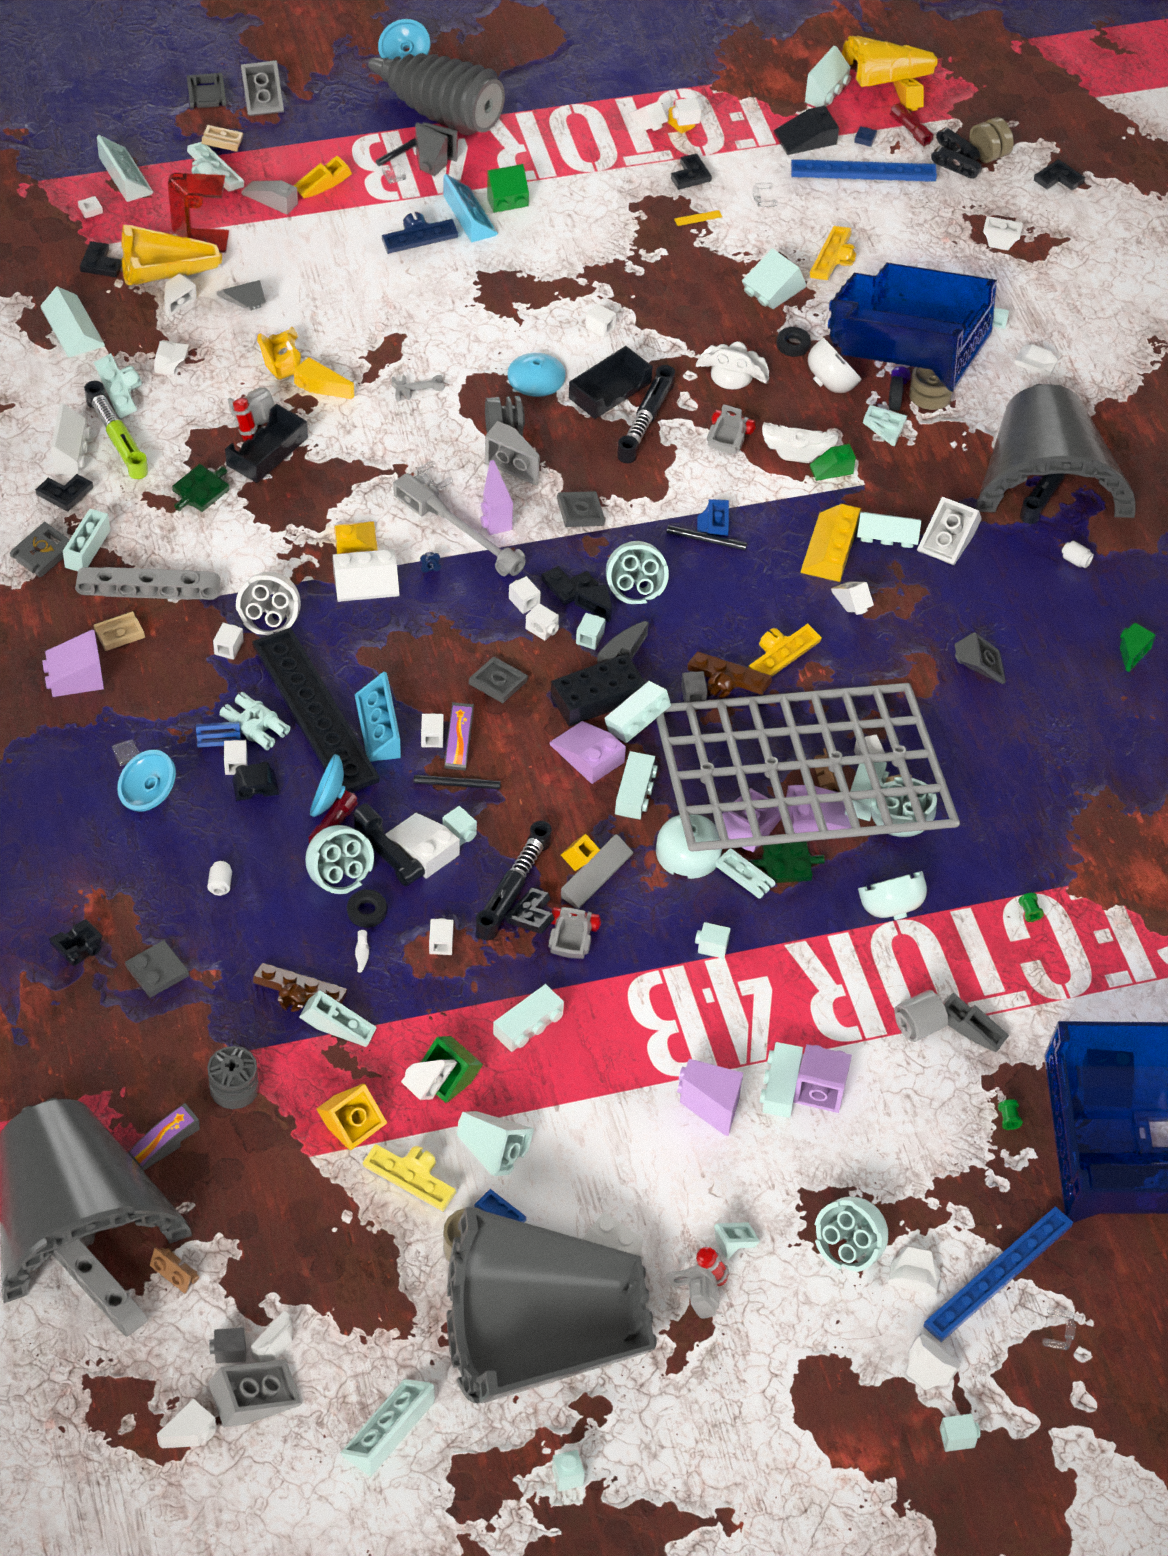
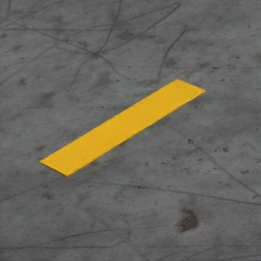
[674,210,722,226]

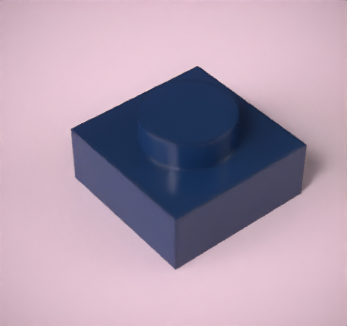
[854,126,877,147]

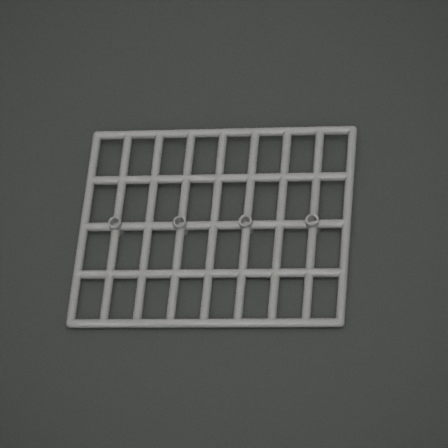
[656,683,960,852]

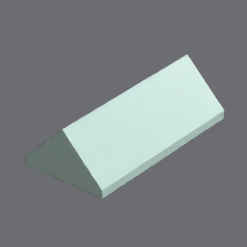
[97,135,153,202]
[41,286,105,358]
[340,1379,434,1477]

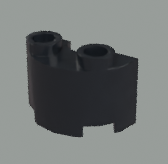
[232,762,279,801]
[49,919,103,966]

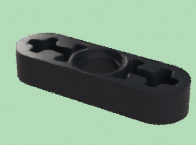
[936,127,980,161]
[931,146,982,179]

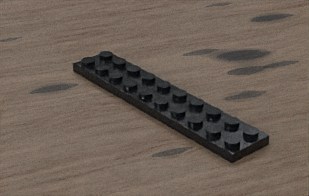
[252,628,380,793]

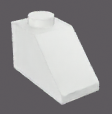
[630,101,668,131]
[164,273,196,318]
[831,582,874,615]
[401,1060,457,1100]
[157,1399,217,1448]

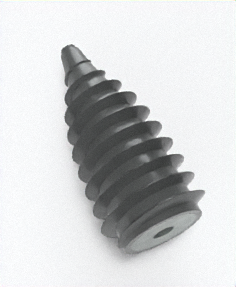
[368,53,505,135]

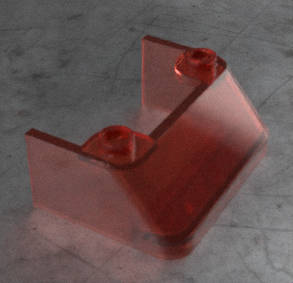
[168,173,229,253]

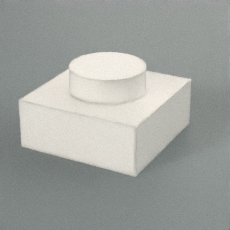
[78,196,103,218]

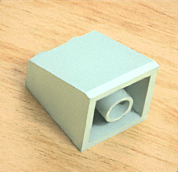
[742,248,807,309]

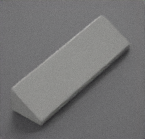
[561,834,633,909]

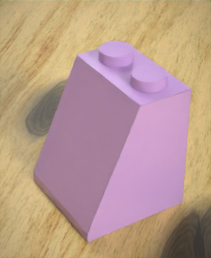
[42,630,104,697]
[793,1044,852,1113]
[677,1059,743,1136]

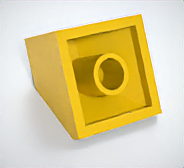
[333,521,378,554]
[317,1084,387,1150]

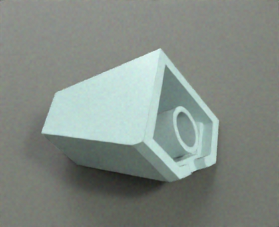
[456,1111,534,1176]

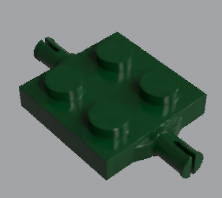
[172,464,230,512]
[749,841,825,883]

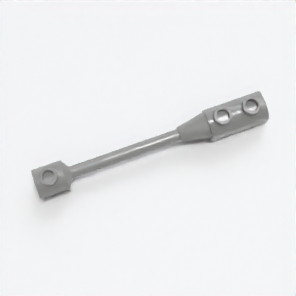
[393,473,525,576]

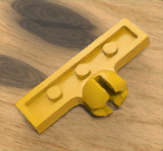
[810,226,856,280]
[748,624,822,676]

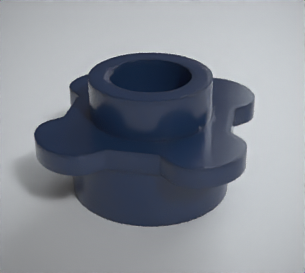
[420,552,441,573]

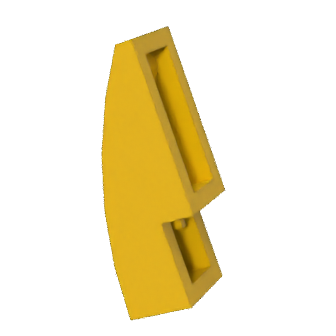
[293,156,352,199]

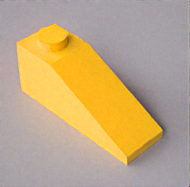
[893,78,924,111]
[294,357,354,399]

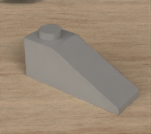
[242,181,298,215]

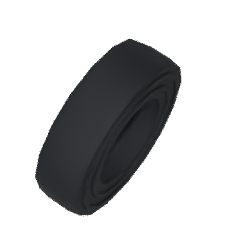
[776,327,811,357]
[889,376,903,411]
[347,889,387,928]

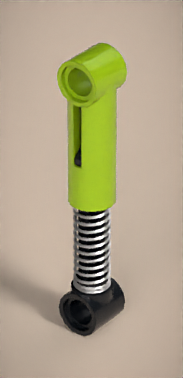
[84,380,148,479]

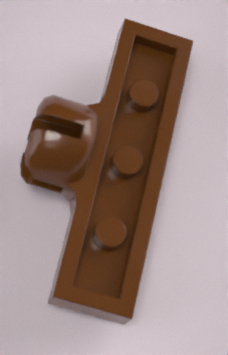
[687,651,772,698]
[253,963,347,1012]

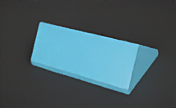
[443,174,498,243]
[355,672,401,762]

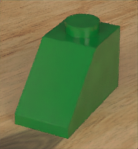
[810,444,856,481]
[1120,623,1155,672]

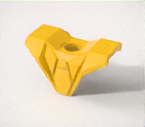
[257,326,301,379]

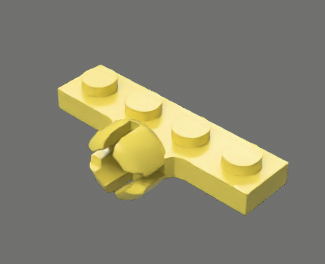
[362,1144,456,1212]

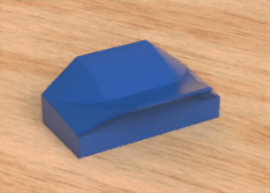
[697,499,729,535]

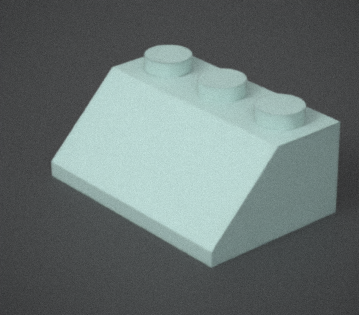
[805,46,851,107]
[857,511,921,548]

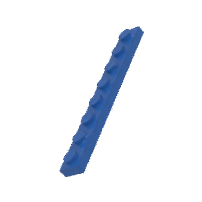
[791,159,937,182]
[923,1206,1073,1343]

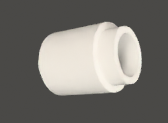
[1062,540,1094,568]
[207,861,232,896]

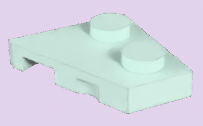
[863,405,907,446]

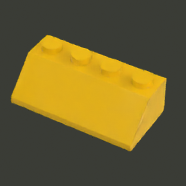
[801,504,861,582]

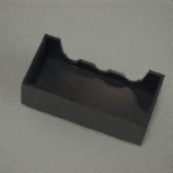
[568,346,653,419]
[225,404,308,483]
[550,654,646,727]

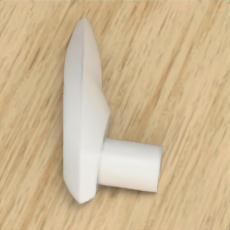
[355,930,369,973]

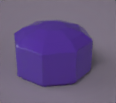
[891,366,911,384]

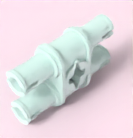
[220,692,290,750]

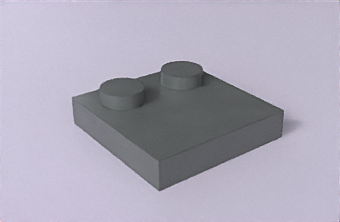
[557,491,605,527]
[469,657,528,703]
[125,940,189,998]

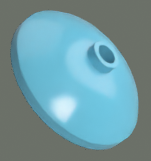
[378,19,431,59]
[508,352,566,397]
[118,750,176,812]
[310,754,345,817]

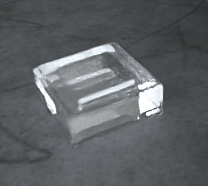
[382,163,406,184]
[112,739,139,766]

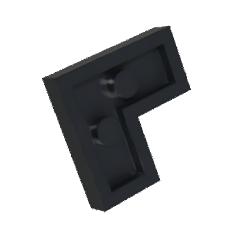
[671,153,712,190]
[1033,159,1085,191]
[80,241,122,278]
[35,474,93,512]
[541,566,598,606]
[505,887,554,934]

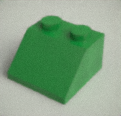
[487,164,529,213]
[420,1036,483,1103]

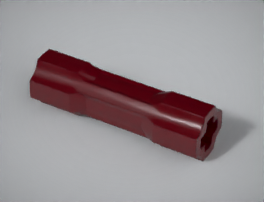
[890,102,934,146]
[308,790,358,843]

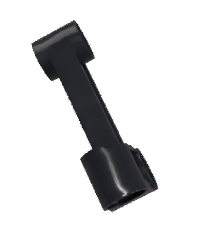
[353,803,425,887]

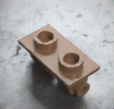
[814,748,840,793]
[150,1247,199,1294]

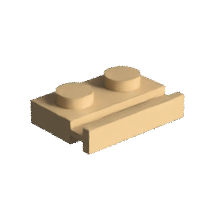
[201,125,243,152]
[94,612,145,651]

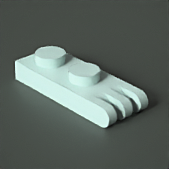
[716,848,775,898]

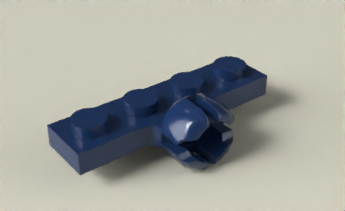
[381,212,458,254]

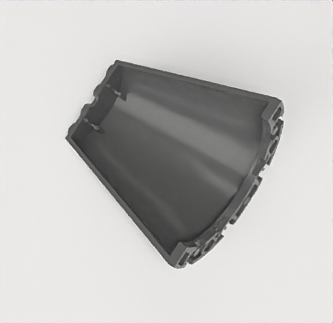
[975,384,1135,518]
[0,1098,192,1303]
[447,1207,657,1403]

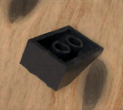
[774,105,839,155]

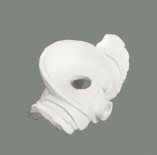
[696,341,769,390]
[762,422,838,463]

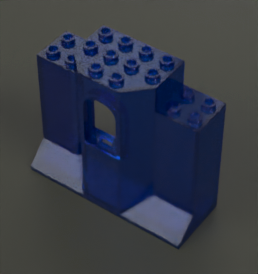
[828,262,997,392]
[1044,1021,1168,1223]

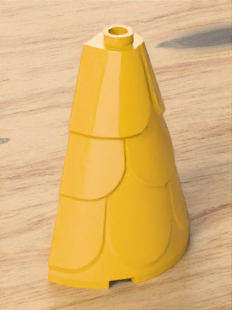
[842,36,937,87]
[121,225,222,285]

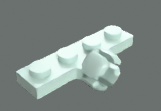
[187,142,244,191]
[94,353,142,419]

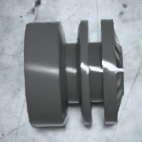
[485,396,525,437]
[207,1046,259,1109]

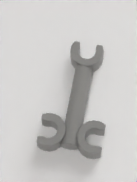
[392,375,444,401]

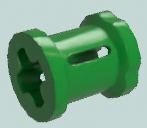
[1018,893,1044,922]
[998,1099,1023,1130]

